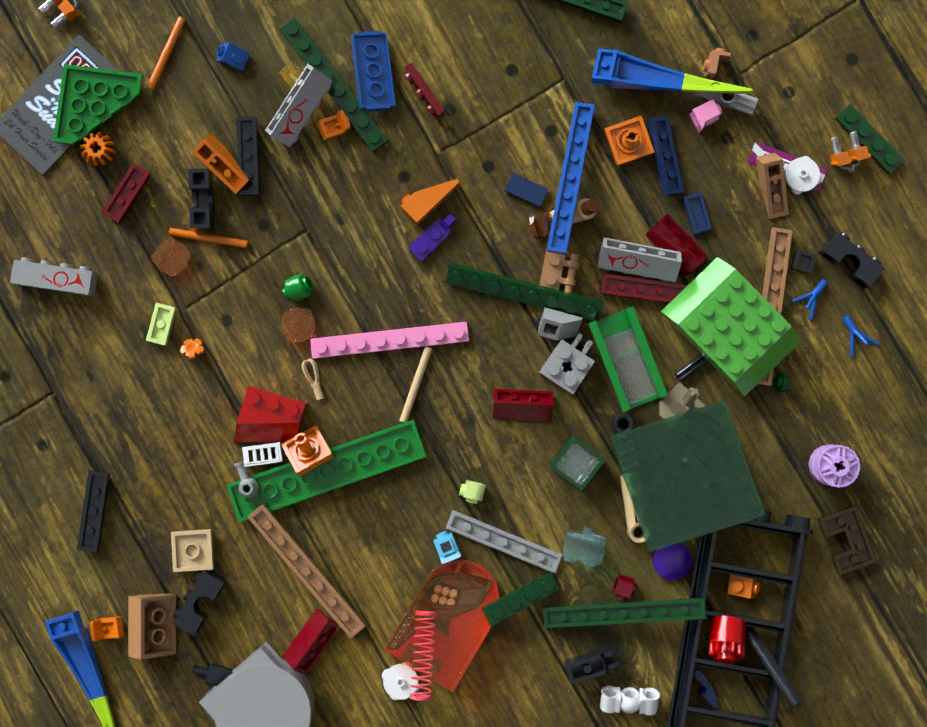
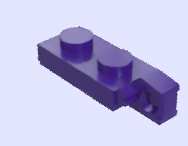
[408,214,456,262]

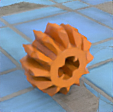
[80,132,116,166]

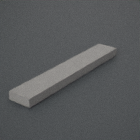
[445,510,563,573]

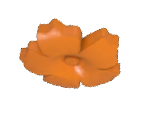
[180,339,205,360]

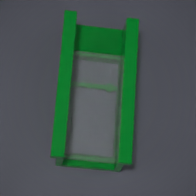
[588,306,668,412]

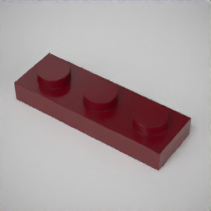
[404,63,445,120]
[102,163,152,224]

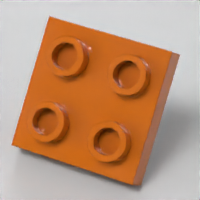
[604,115,654,166]
[281,425,334,477]

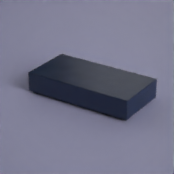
[504,173,548,208]
[682,192,713,235]

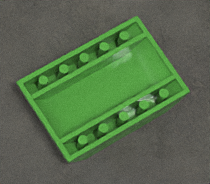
[661,257,800,397]

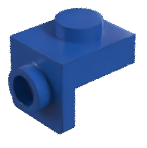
[216,42,250,71]

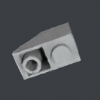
[538,307,582,340]

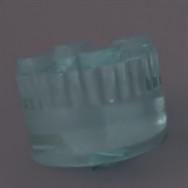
[563,527,606,567]

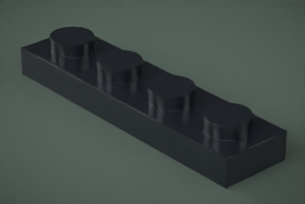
[236,116,260,196]
[77,470,110,552]

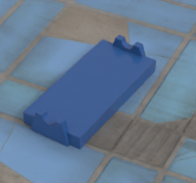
[351,31,396,113]

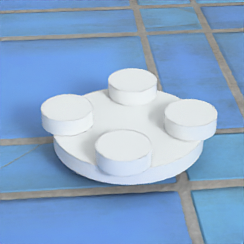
[784,156,821,195]
[382,661,420,700]

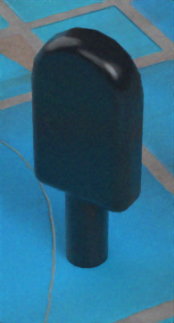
[191,663,234,686]

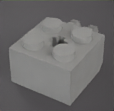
[539,333,595,395]

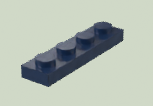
[647,116,684,196]

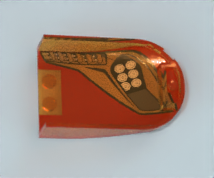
[383,559,500,692]

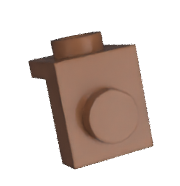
[703,48,732,79]

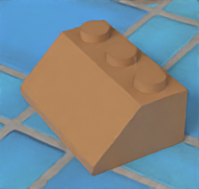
[128,594,176,660]

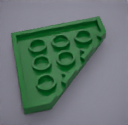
[53,64,144,145]

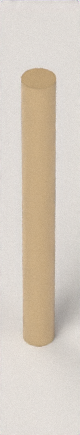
[399,346,432,423]

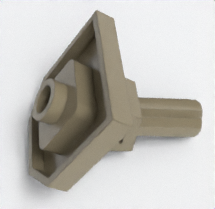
[659,382,709,431]

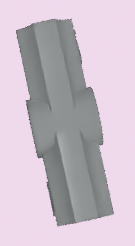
[696,92,758,116]

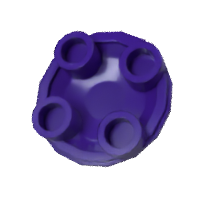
[653,541,692,581]

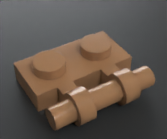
[539,249,580,293]

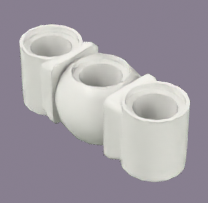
[600,686,660,715]

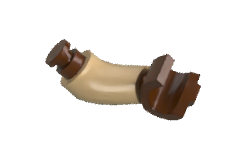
[528,198,600,239]

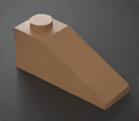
[756,153,789,219]

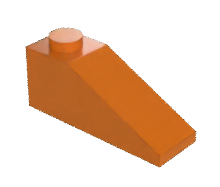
[192,134,249,194]
[401,179,460,226]

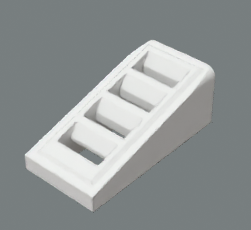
[242,442,284,467]

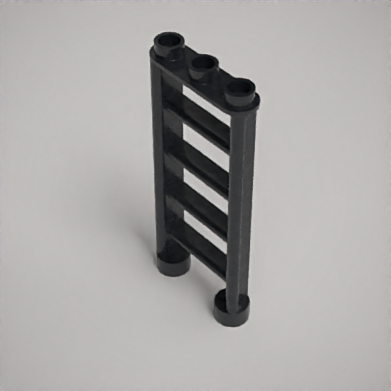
[667,500,813,727]

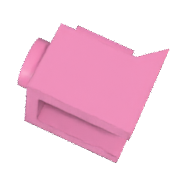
[689,99,722,133]

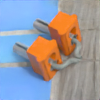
[39,0,80,28]
[830,131,871,172]

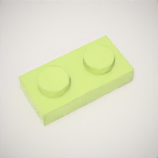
[146,303,177,346]

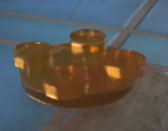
[151,237,192,277]
[281,308,317,343]

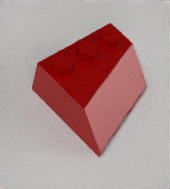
[234,386,308,443]

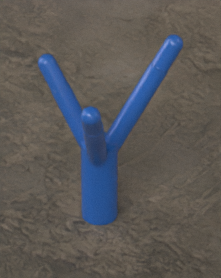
[792,279,828,321]
[842,315,879,357]

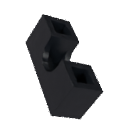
[189,168,214,232]
[818,232,885,289]
[173,570,228,636]

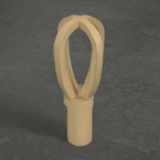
[302,359,324,400]

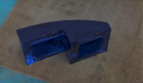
[693,667,719,709]

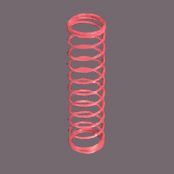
[410,611,436,701]

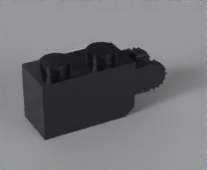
[564,648,623,685]

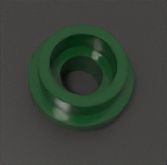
[773,372,791,392]

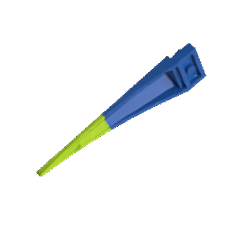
[592,48,753,94]
[45,610,115,727]

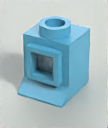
[433,531,461,564]

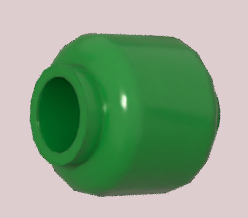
[283,274,314,303]

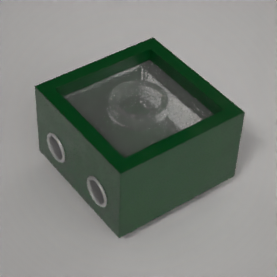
[548,435,606,491]

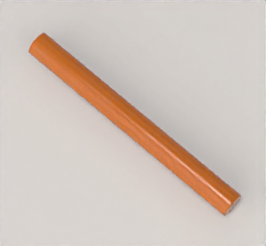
[146,16,186,91]
[169,228,248,248]

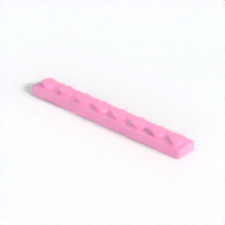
[310,322,469,359]

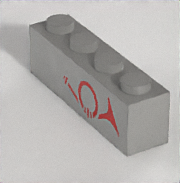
[265,64,332,147]
[598,237,682,282]
[10,257,98,297]

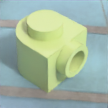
[459,480,486,504]

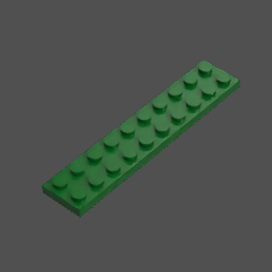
[226,419,427,522]

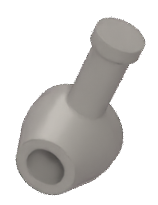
[234,461,259,498]

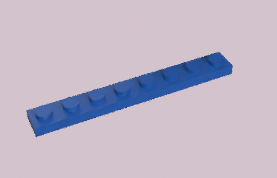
[547,102,595,255]

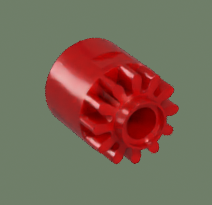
[709,616,746,664]

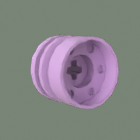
[808,444,860,487]

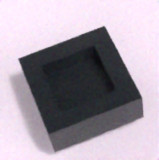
[790,249,817,274]

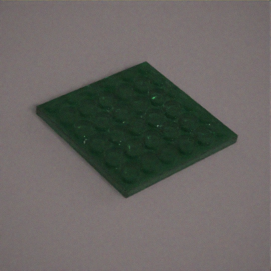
[610,400,766,552]

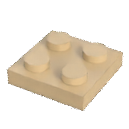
[171,529,214,572]

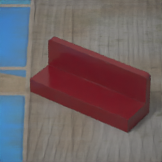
[646,214,708,276]
[493,389,553,422]
[283,609,341,675]

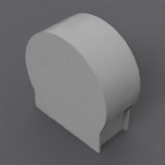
[199,641,315,727]

